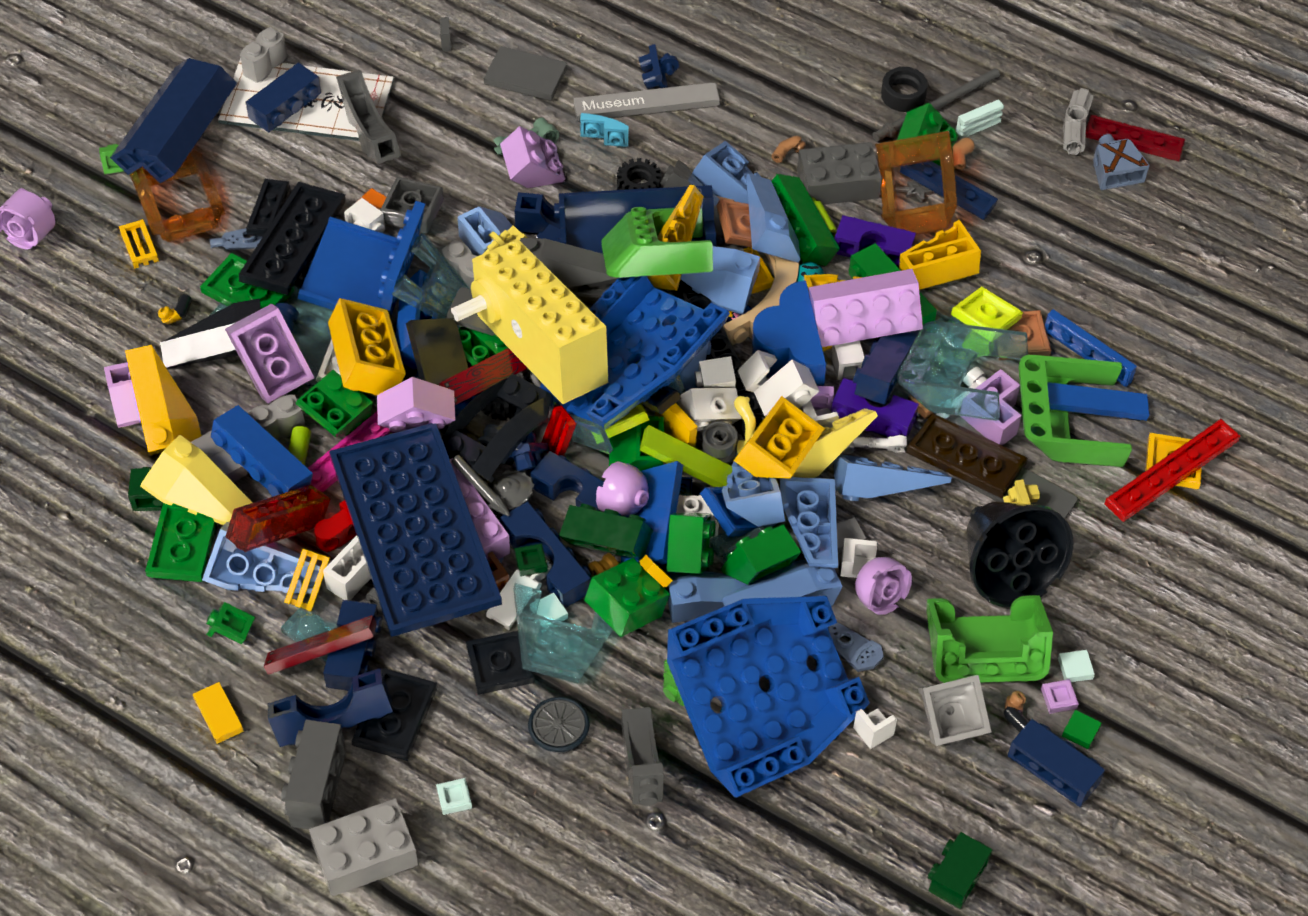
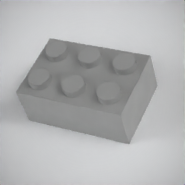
[309,798,418,897]

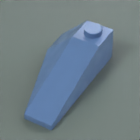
[692,141,761,204]
[746,173,800,263]
[722,453,785,527]
[833,454,952,501]
[722,559,843,606]

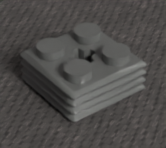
[380,177,444,233]

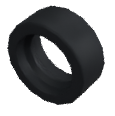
[881,67,928,112]

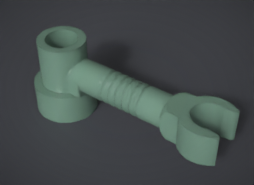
[493,117,559,155]

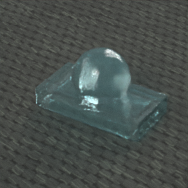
[281,608,332,661]

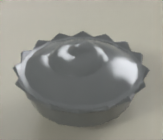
[483,470,535,512]

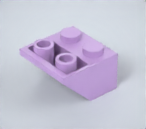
[500,126,565,188]
[104,362,141,428]

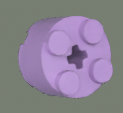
[0,188,55,249]

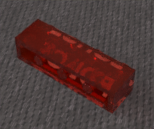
[225,485,330,552]

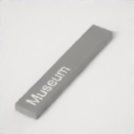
[573,82,720,121]

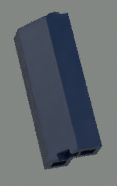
[110,58,237,184]

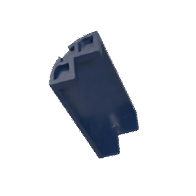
[554,185,716,254]

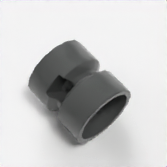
[702,421,738,466]

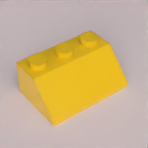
[733,396,825,479]

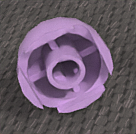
[596,461,649,517]
[855,557,912,615]

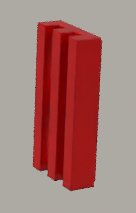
[541,405,577,456]

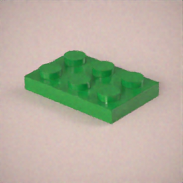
[200,253,295,308]
[145,503,217,582]

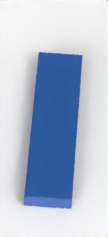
[1045,309,1137,387]
[1047,382,1149,421]

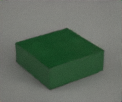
[514,543,548,577]

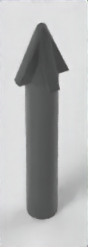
[451,455,510,516]

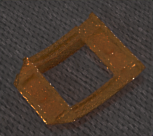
[875,131,957,235]
[130,149,225,242]

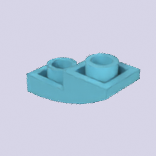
[580,113,629,147]

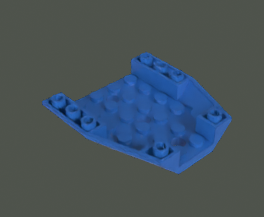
[540,276,730,433]
[667,596,870,797]

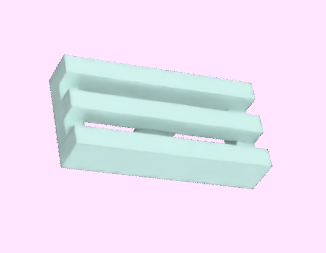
[956,99,1004,139]

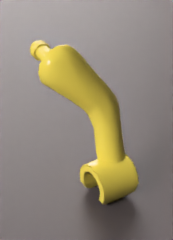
[734,396,756,454]

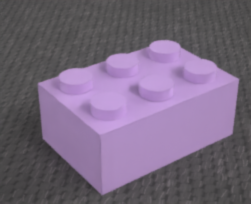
[225,304,315,403]

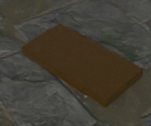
[906,413,1028,498]

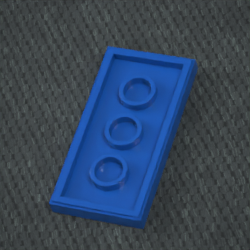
[620,461,684,565]

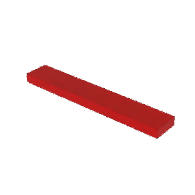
[1104,419,1240,522]

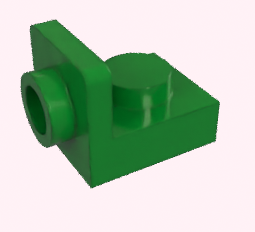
[206,602,255,644]

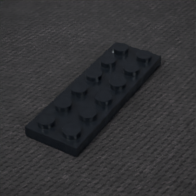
[239,182,345,295]

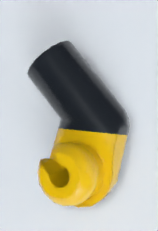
[158,294,192,324]

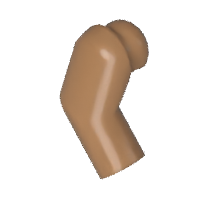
[771,136,806,163]
[953,138,975,169]

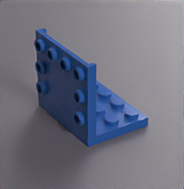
[298,201,426,318]

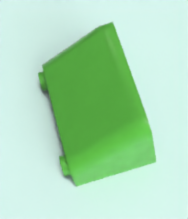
[926,595,1053,683]

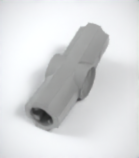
[1062,88,1094,155]

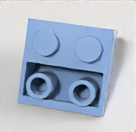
[457,206,512,256]

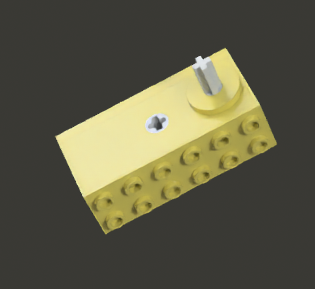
[451,239,608,404]

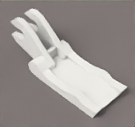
[486,560,552,630]

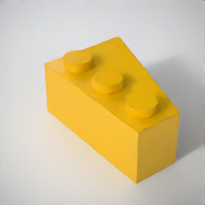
[899,220,981,290]

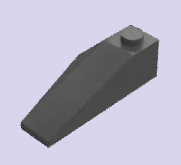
[520,238,618,291]

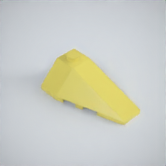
[792,409,878,478]
[140,435,260,530]

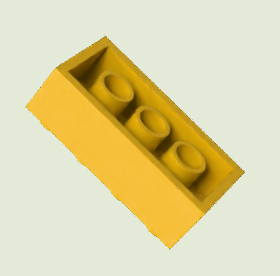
[328,298,406,396]

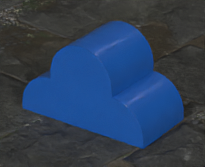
[752,281,826,386]

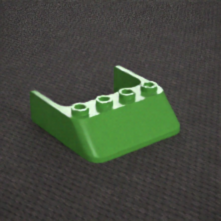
[601,207,713,278]
[1018,355,1132,467]

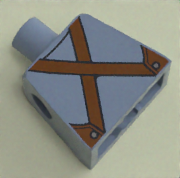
[1093,134,1149,190]

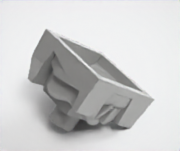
[918,675,991,746]

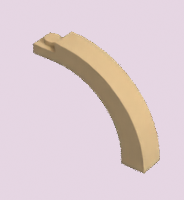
[723,253,799,345]

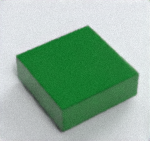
[1062,710,1102,749]

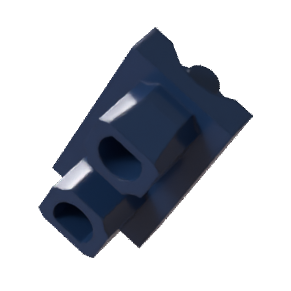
[638,44,679,89]
[509,431,550,471]

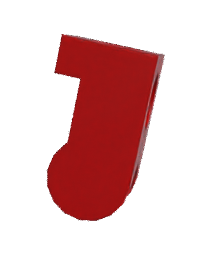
[314,500,356,551]

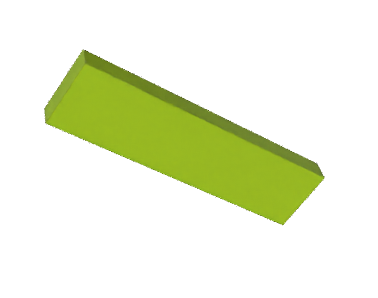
[640,425,732,487]

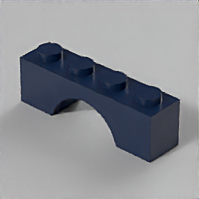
[514,192,561,233]
[500,502,592,608]
[268,668,393,747]

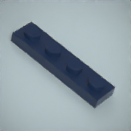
[900,152,998,220]

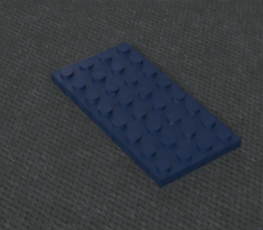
[329,423,502,637]

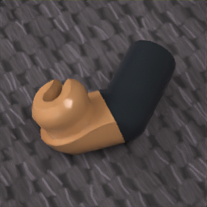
[1004,691,1029,732]

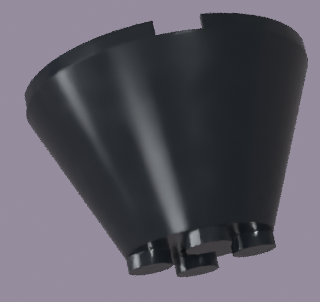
[967,502,1074,607]

